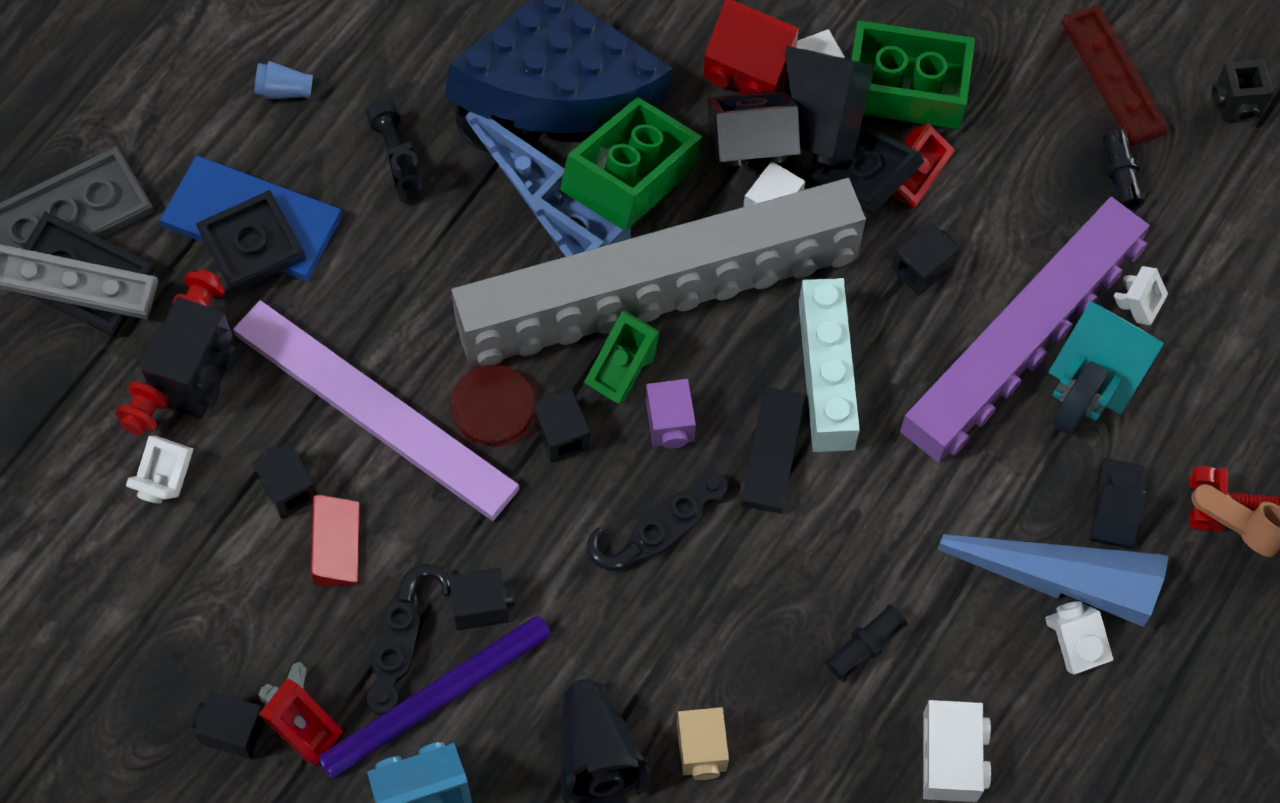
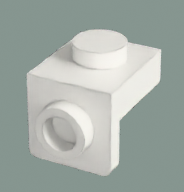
[126,435,193,504]
[1045,601,1113,675]

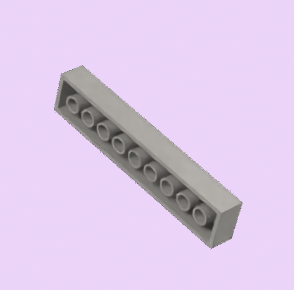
[451,178,866,368]

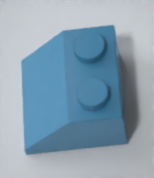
[367,742,472,803]

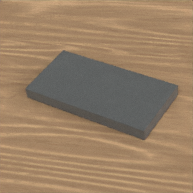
[0,146,155,249]

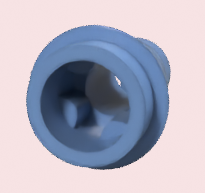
[254,61,313,100]

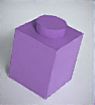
[646,379,696,449]

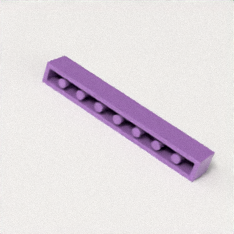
[900,197,1150,463]

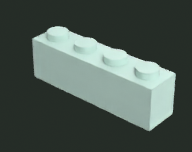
[799,278,860,452]

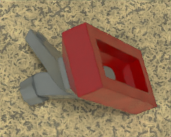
[258,662,344,767]

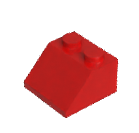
[703,0,799,94]

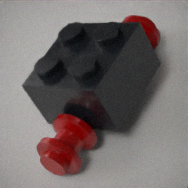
[115,269,238,436]

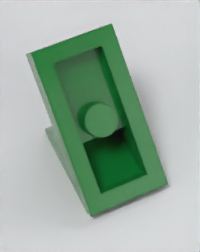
[584,310,659,404]

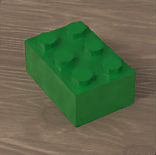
[851,20,975,130]
[560,97,703,232]

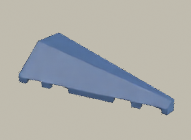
[466,112,631,257]
[938,534,1169,627]

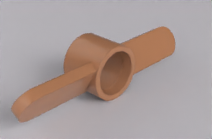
[1191,484,1280,557]

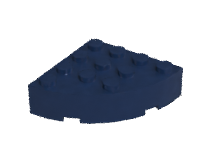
[445,0,673,133]

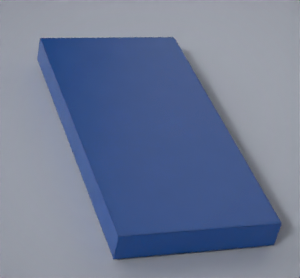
[160,155,342,282]

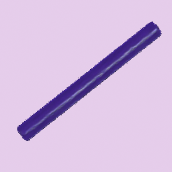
[319,616,550,778]

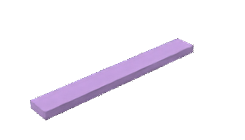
[233,300,519,521]

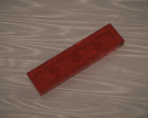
[1062,4,1168,147]

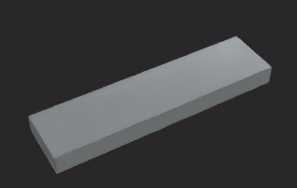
[0,244,158,320]

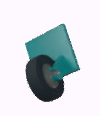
[1048,301,1164,435]

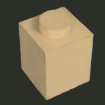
[677,707,729,780]

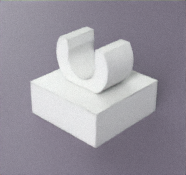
[1114,266,1168,326]

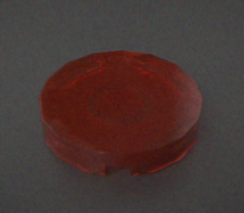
[451,365,534,447]

